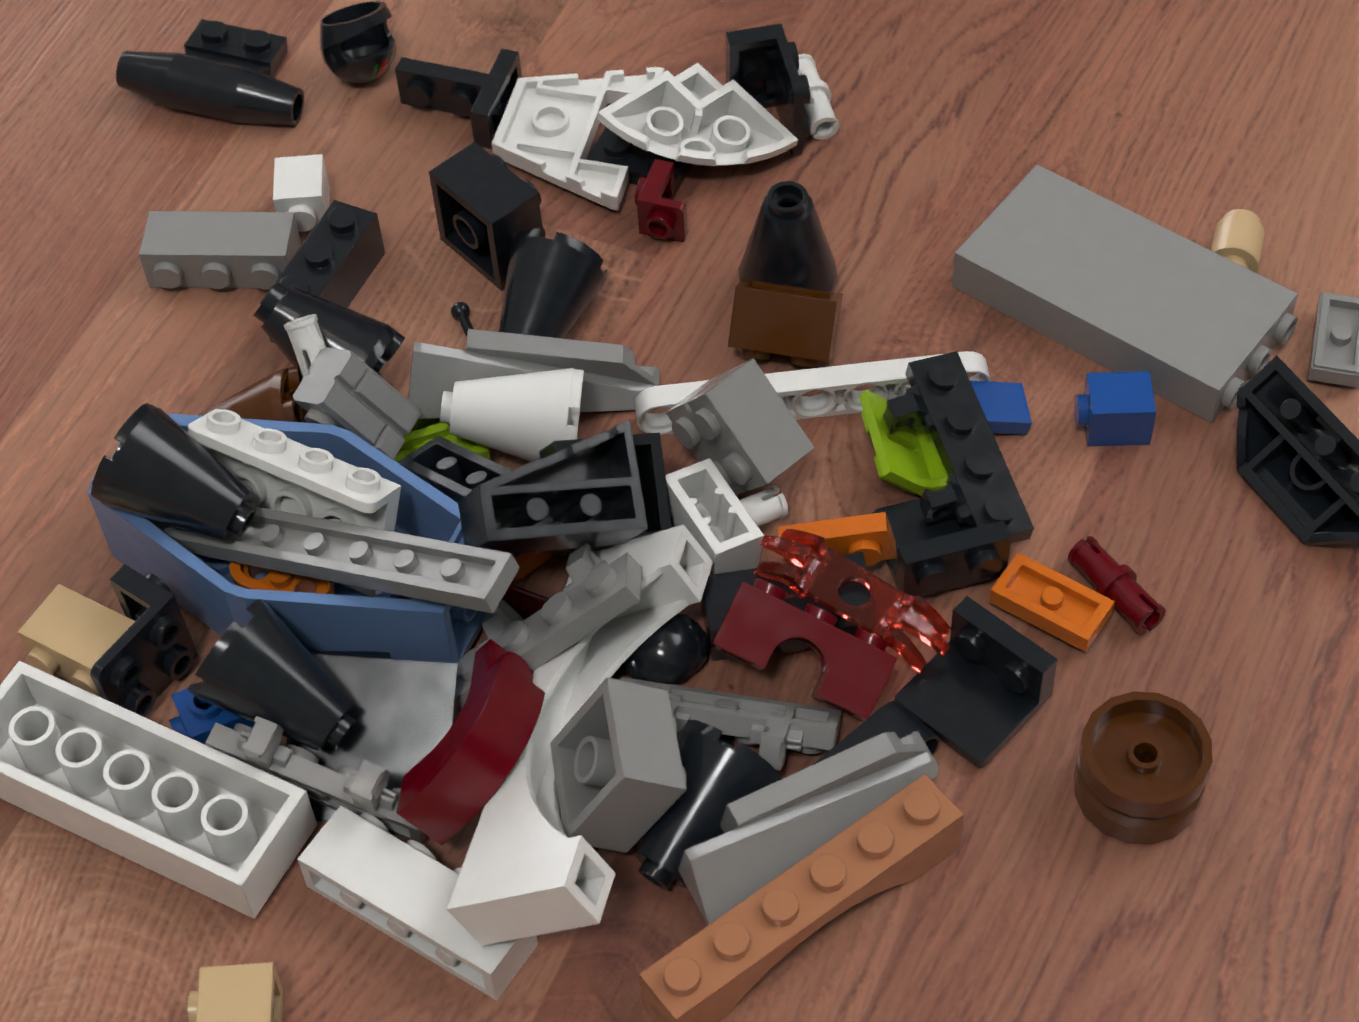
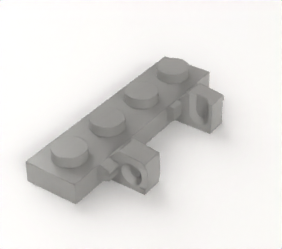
[454,544,642,708]
[619,677,842,770]
[205,716,427,845]

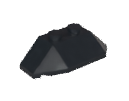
[1237,355,1359,546]

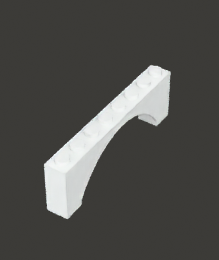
[446,524,713,946]

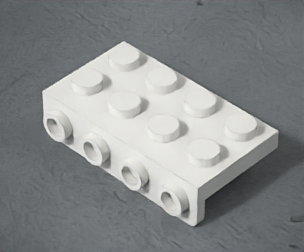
[188,408,401,597]

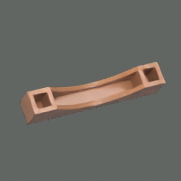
[639,774,964,1022]

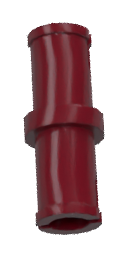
[1068,536,1166,634]

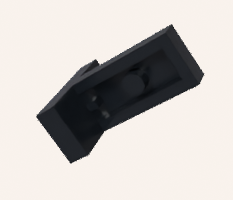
[395,49,522,149]

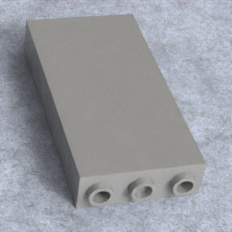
[952,164,1298,423]

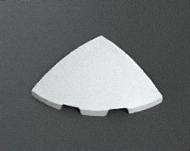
[596,63,798,166]

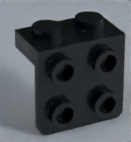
[726,23,810,155]
[872,498,1011,602]
[90,564,198,717]

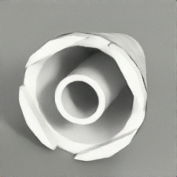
[440,368,584,462]

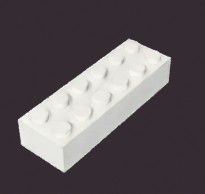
[0,661,317,919]

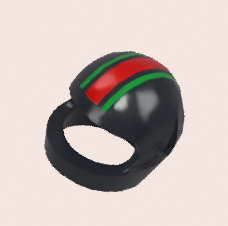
[320,1,396,83]

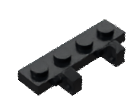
[883,351,1034,544]

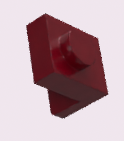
[635,159,688,242]

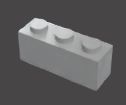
[139,211,302,290]

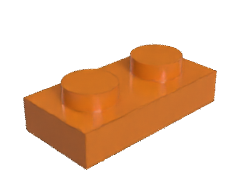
[778,512,897,566]
[989,552,1115,652]

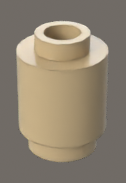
[1210,209,1265,273]

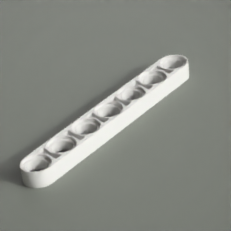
[634,351,991,435]

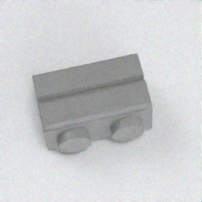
[292,347,421,460]

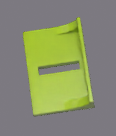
[859,389,948,496]

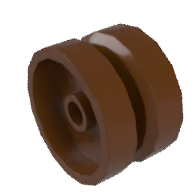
[1074,691,1213,844]

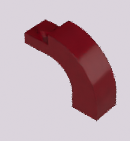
[397,639,545,845]

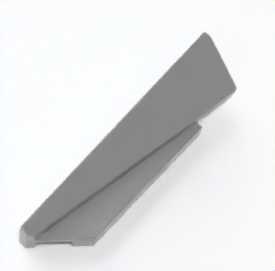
[408,329,660,419]
[678,731,939,925]

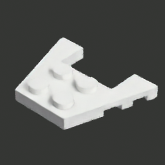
[492,67,664,210]

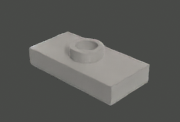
[1308,292,1359,388]

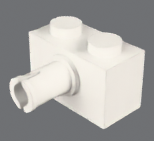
[665,458,788,575]

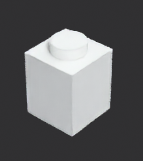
[273,154,330,232]

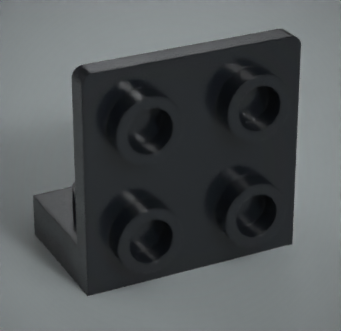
[895,596,1058,767]

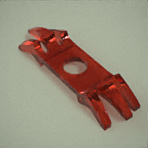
[754,529,951,674]

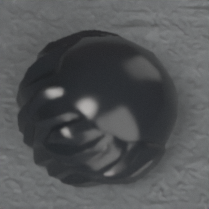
[621,613,709,685]

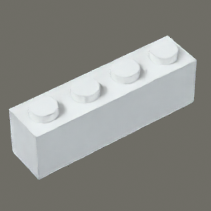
[297,806,538,1001]

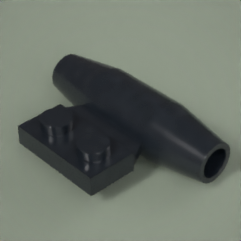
[116,19,304,125]

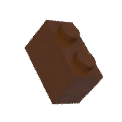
[728,279,843,367]

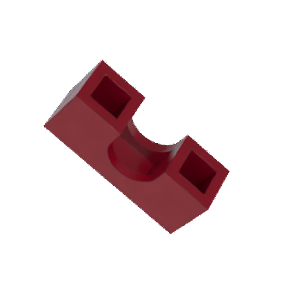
[710,578,898,721]

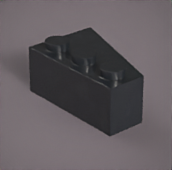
[458,419,648,554]

